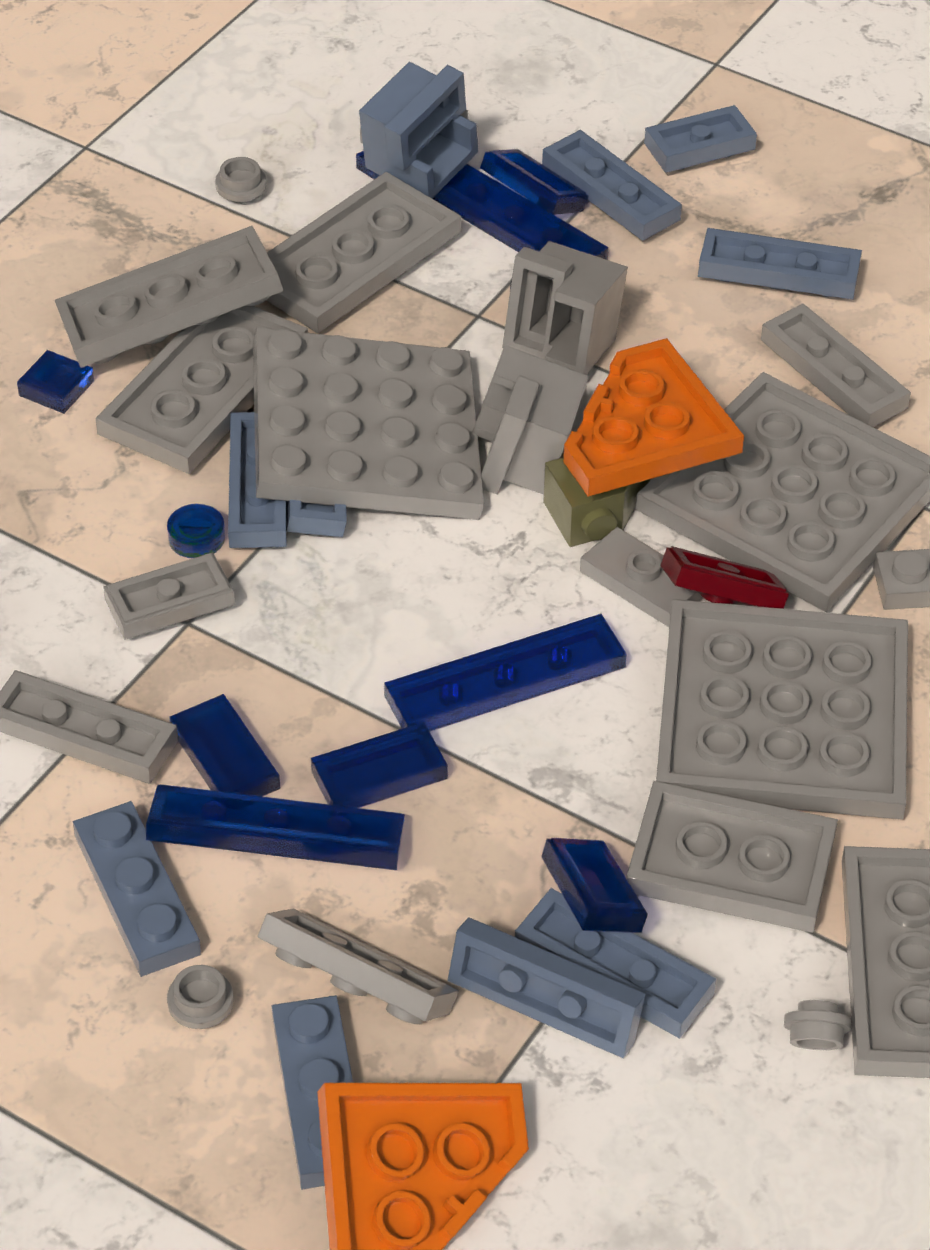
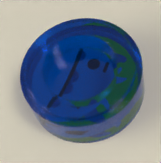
[167,504,225,558]

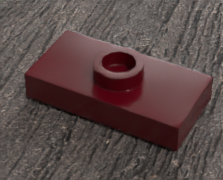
[660,546,789,609]

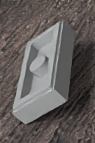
[580,527,703,627]
[103,552,235,640]

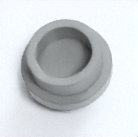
[215,157,266,203]
[167,965,234,1029]
[784,1000,851,1050]

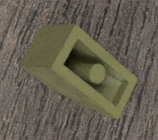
[543,457,650,547]

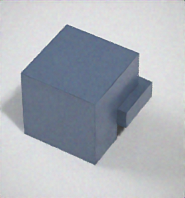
[359,61,478,198]

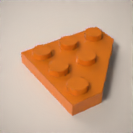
[563,338,744,497]
[317,1083,529,1250]

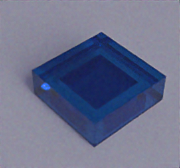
[17,350,94,414]

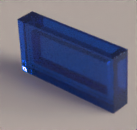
[480,149,589,215]
[169,694,280,813]
[311,722,448,816]
[541,838,648,933]

